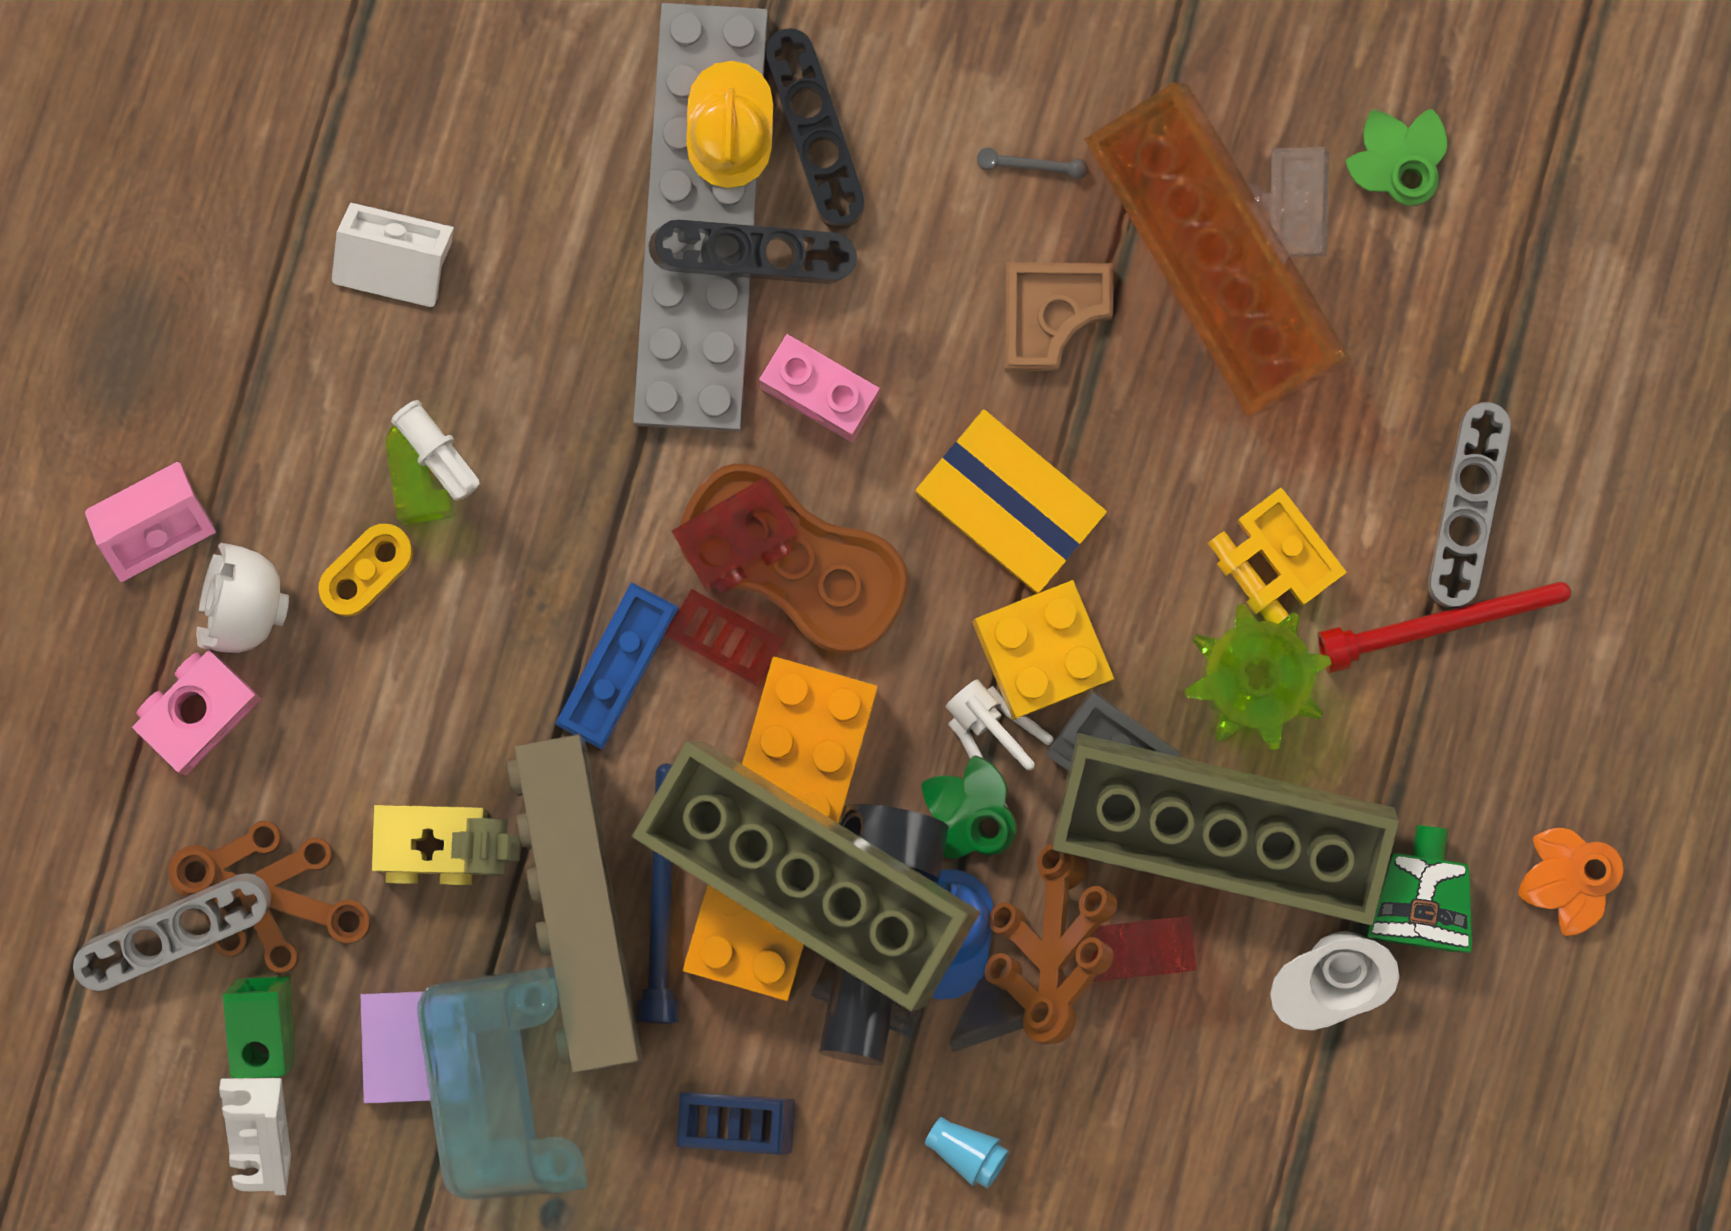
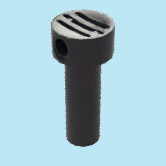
[819,804,949,1065]

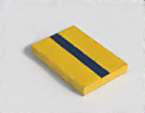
[915,409,1107,594]

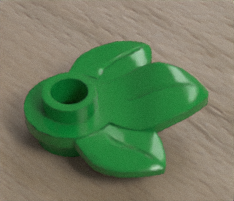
[921,755,1017,859]

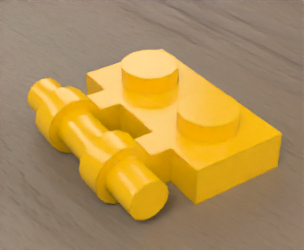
[1207,487,1347,628]

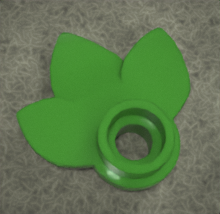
[1345,109,1447,206]

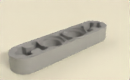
[1428,402,1510,609]
[73,873,271,991]

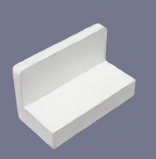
[332,202,454,307]

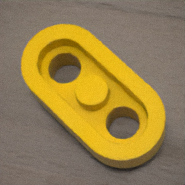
[318,524,413,617]

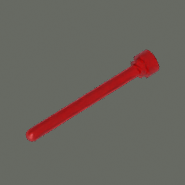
[1317,582,1571,674]

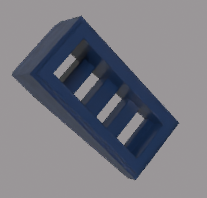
[677,1092,795,1155]

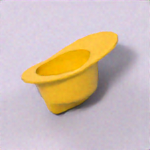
[686,61,773,188]

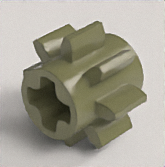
[451,818,520,875]

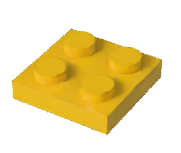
[972,580,1114,721]

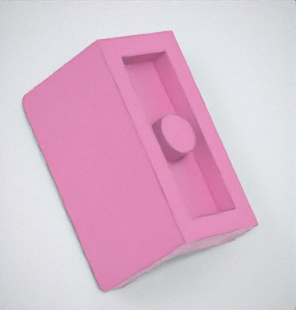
[85,462,216,582]

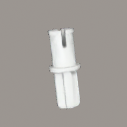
[391,400,480,501]

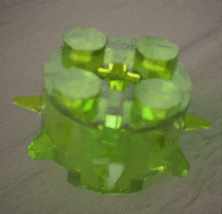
[1184,604,1331,750]

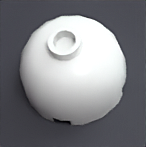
[196,542,289,653]

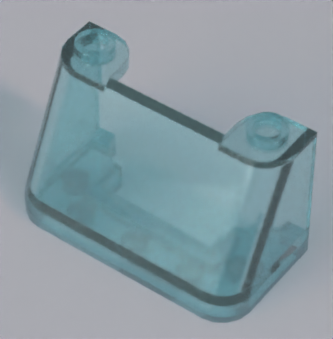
[417,967,588,1200]

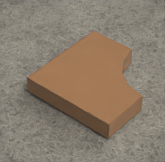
[1005,262,1113,371]

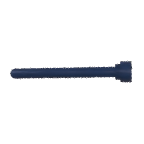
[636,763,680,1024]

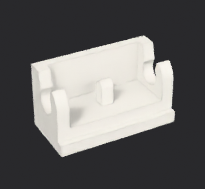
[219,1078,291,1195]

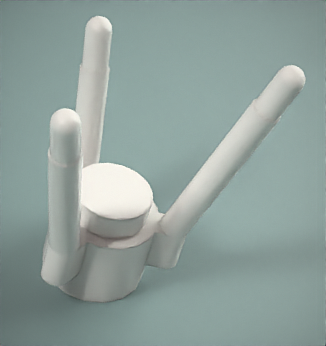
[946,679,1054,809]

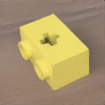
[372,805,488,885]

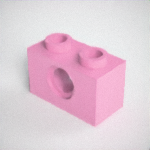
[759,334,880,443]
[132,650,262,776]

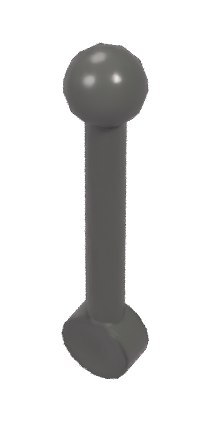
[977,148,1088,180]

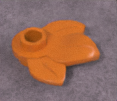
[1518,828,1624,936]

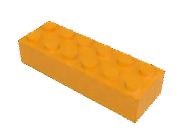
[683,656,878,1002]

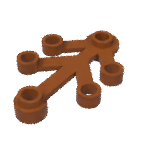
[168,821,372,973]
[985,844,1117,1045]

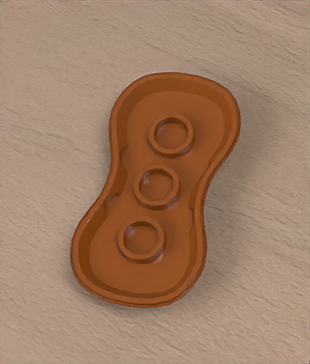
[678,464,909,653]

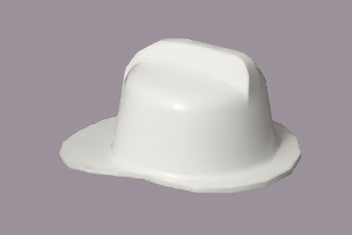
[1270,931,1400,1030]

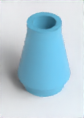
[925,1117,1010,1189]

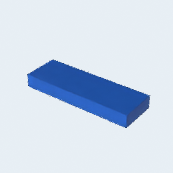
[555,582,679,751]

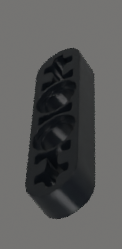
[766,28,864,229]
[648,219,857,284]

